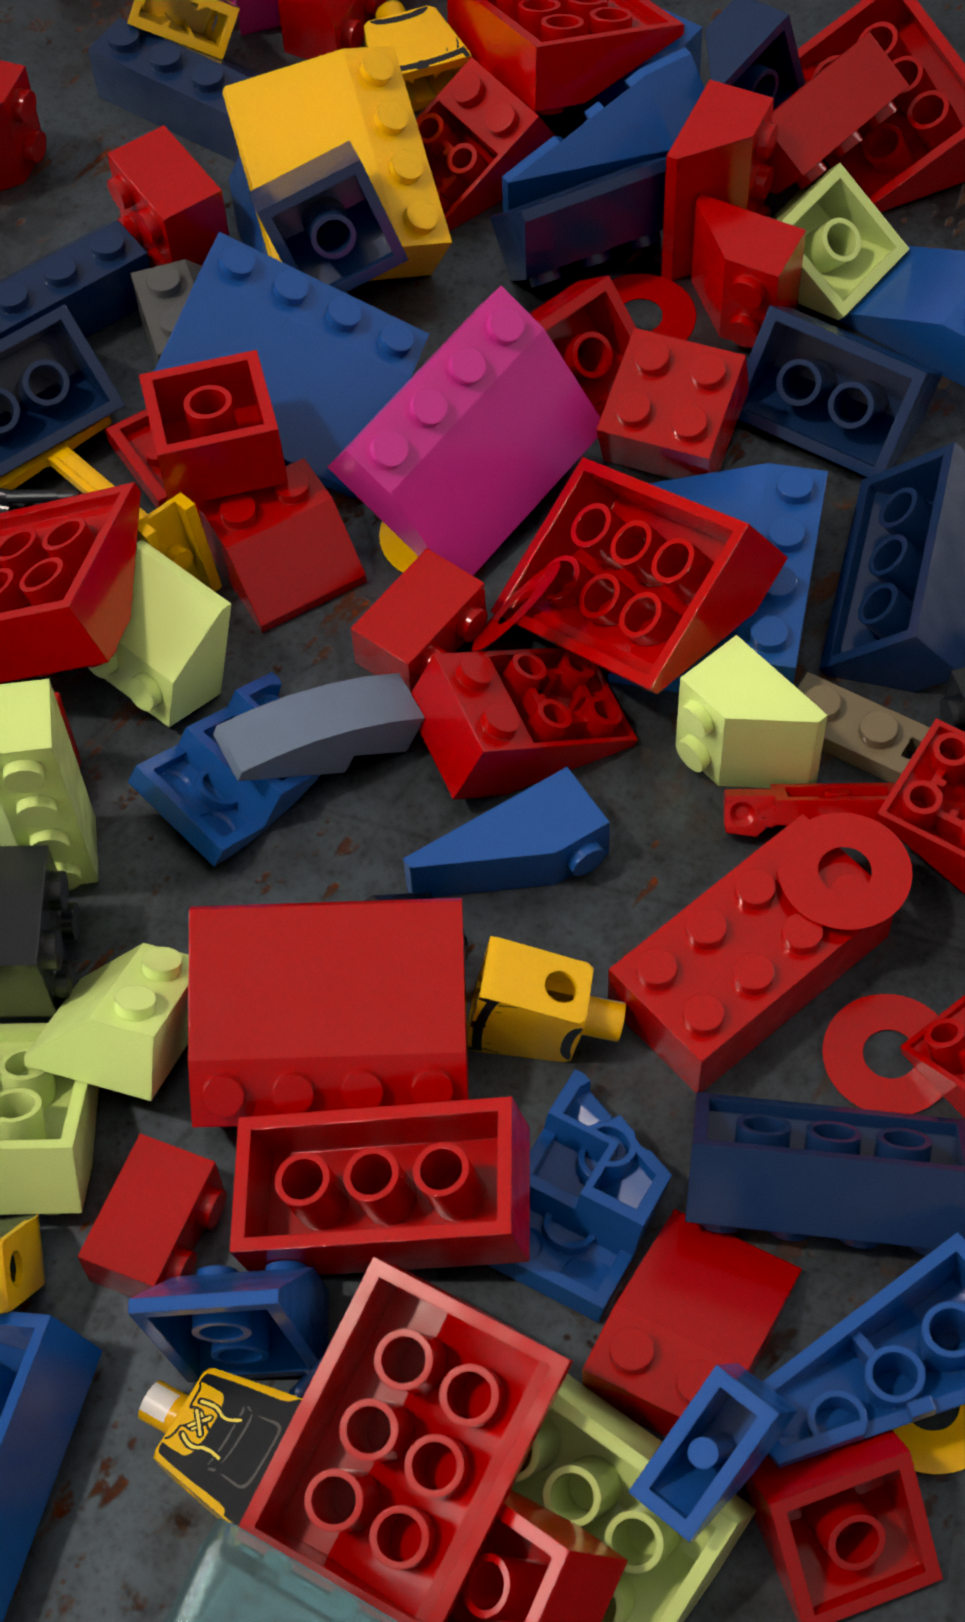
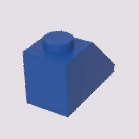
[628,1363,798,1542]

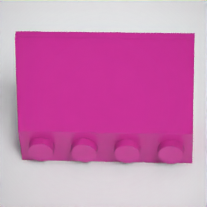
[327,286,600,576]

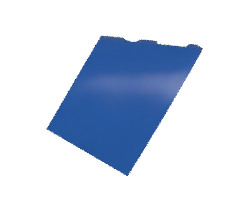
[128,672,320,867]
[488,1069,672,1323]

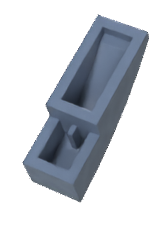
[213,673,425,781]

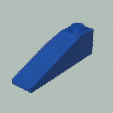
[502,47,705,212]
[762,1232,965,1469]

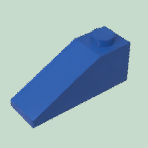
[403,767,610,897]

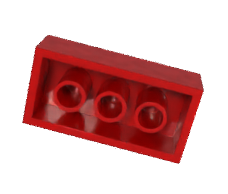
[608,814,894,1093]
[230,1096,530,1275]

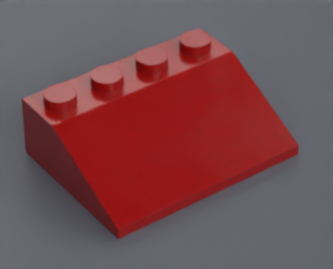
[447,0,684,115]
[797,0,965,213]
[490,457,788,695]
[0,482,141,684]
[188,898,470,1128]
[235,1257,573,1622]

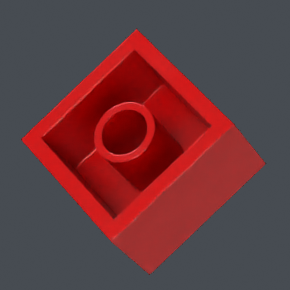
[107,125,230,268]
[596,328,749,479]
[139,350,288,503]

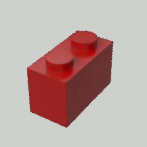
[350,548,488,693]
[77,1133,227,1297]

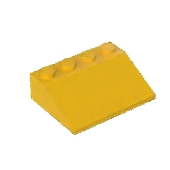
[222,46,452,281]

